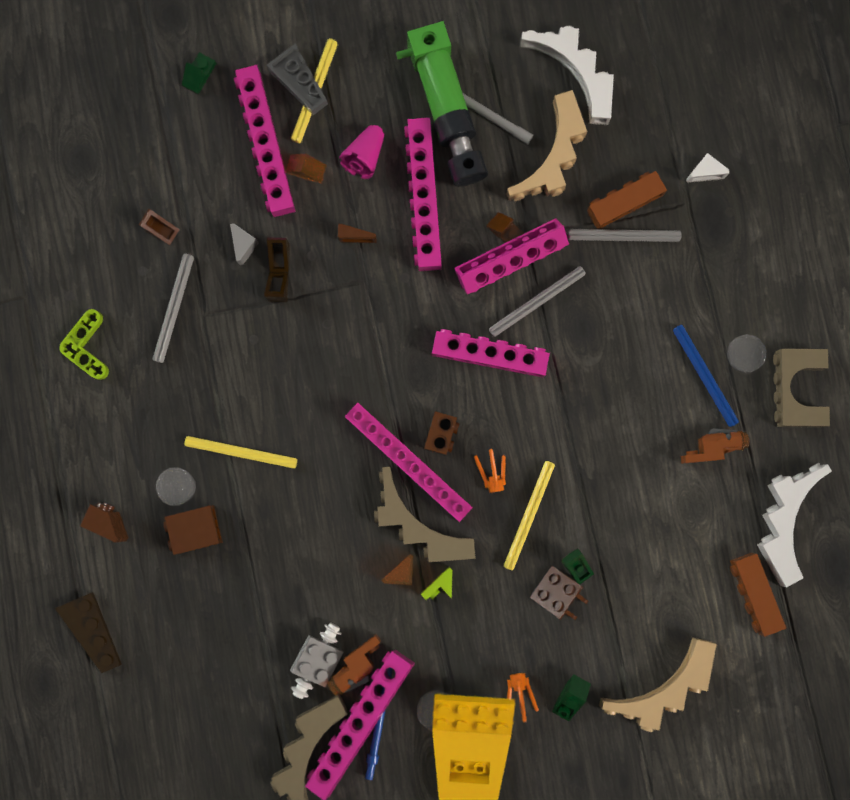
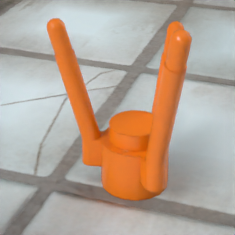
[474,449,506,493]
[507,673,539,722]

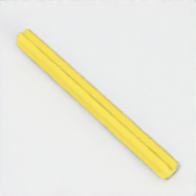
[291,39,337,143]
[184,436,297,468]
[504,461,555,570]

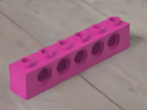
[454,218,569,295]
[432,329,550,378]

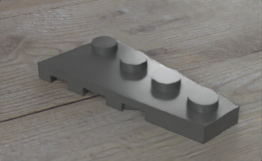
[266,44,328,115]

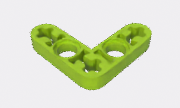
[59,309,109,380]

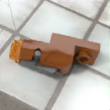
[681,428,749,464]
[327,634,381,696]

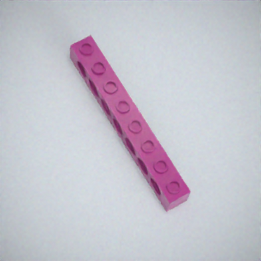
[234,65,296,217]
[404,118,442,271]
[345,403,472,522]
[305,650,415,800]

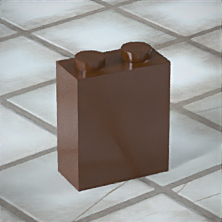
[163,505,223,555]

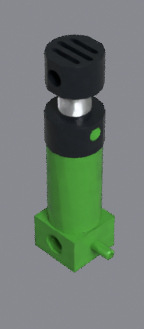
[396,21,488,187]

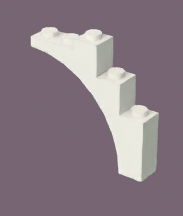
[520,26,614,125]
[757,463,831,587]

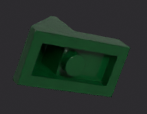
[182,52,217,95]
[561,549,594,585]

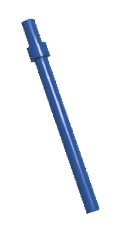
[365,668,393,780]

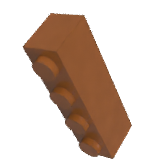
[587,171,667,229]
[730,553,787,637]

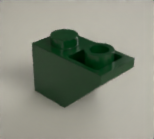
[552,674,591,721]

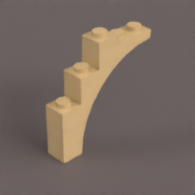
[506,90,587,201]
[599,637,716,732]

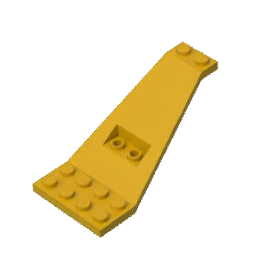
[432,694,515,800]

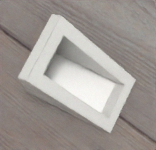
[687,153,729,183]

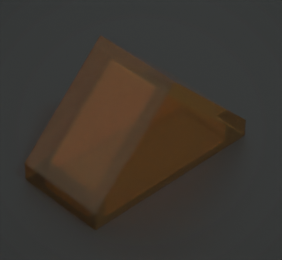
[285,154,327,183]
[381,554,413,585]

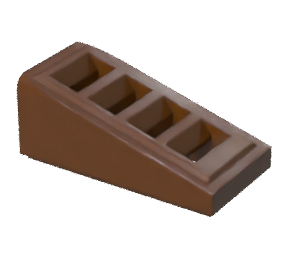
[338,223,377,243]

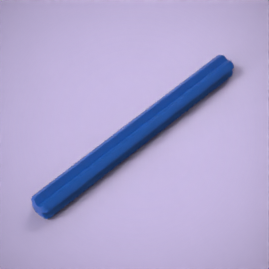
[673,325,739,427]

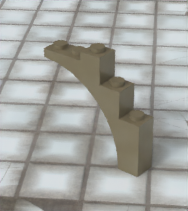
[374,467,475,562]
[271,693,348,800]

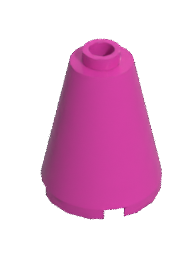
[339,125,384,179]

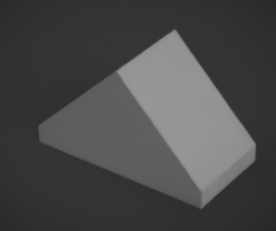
[230,224,259,265]

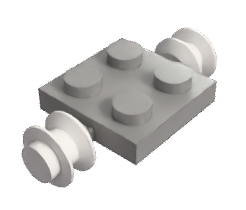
[290,623,344,699]

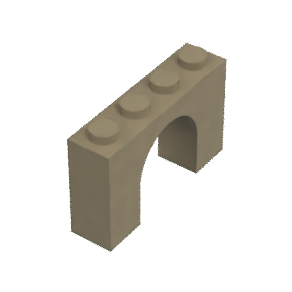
[773,349,830,427]

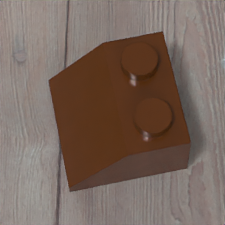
[80,502,128,543]

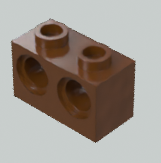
[424,411,460,455]

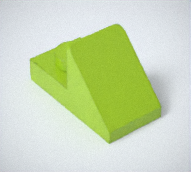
[421,567,452,600]

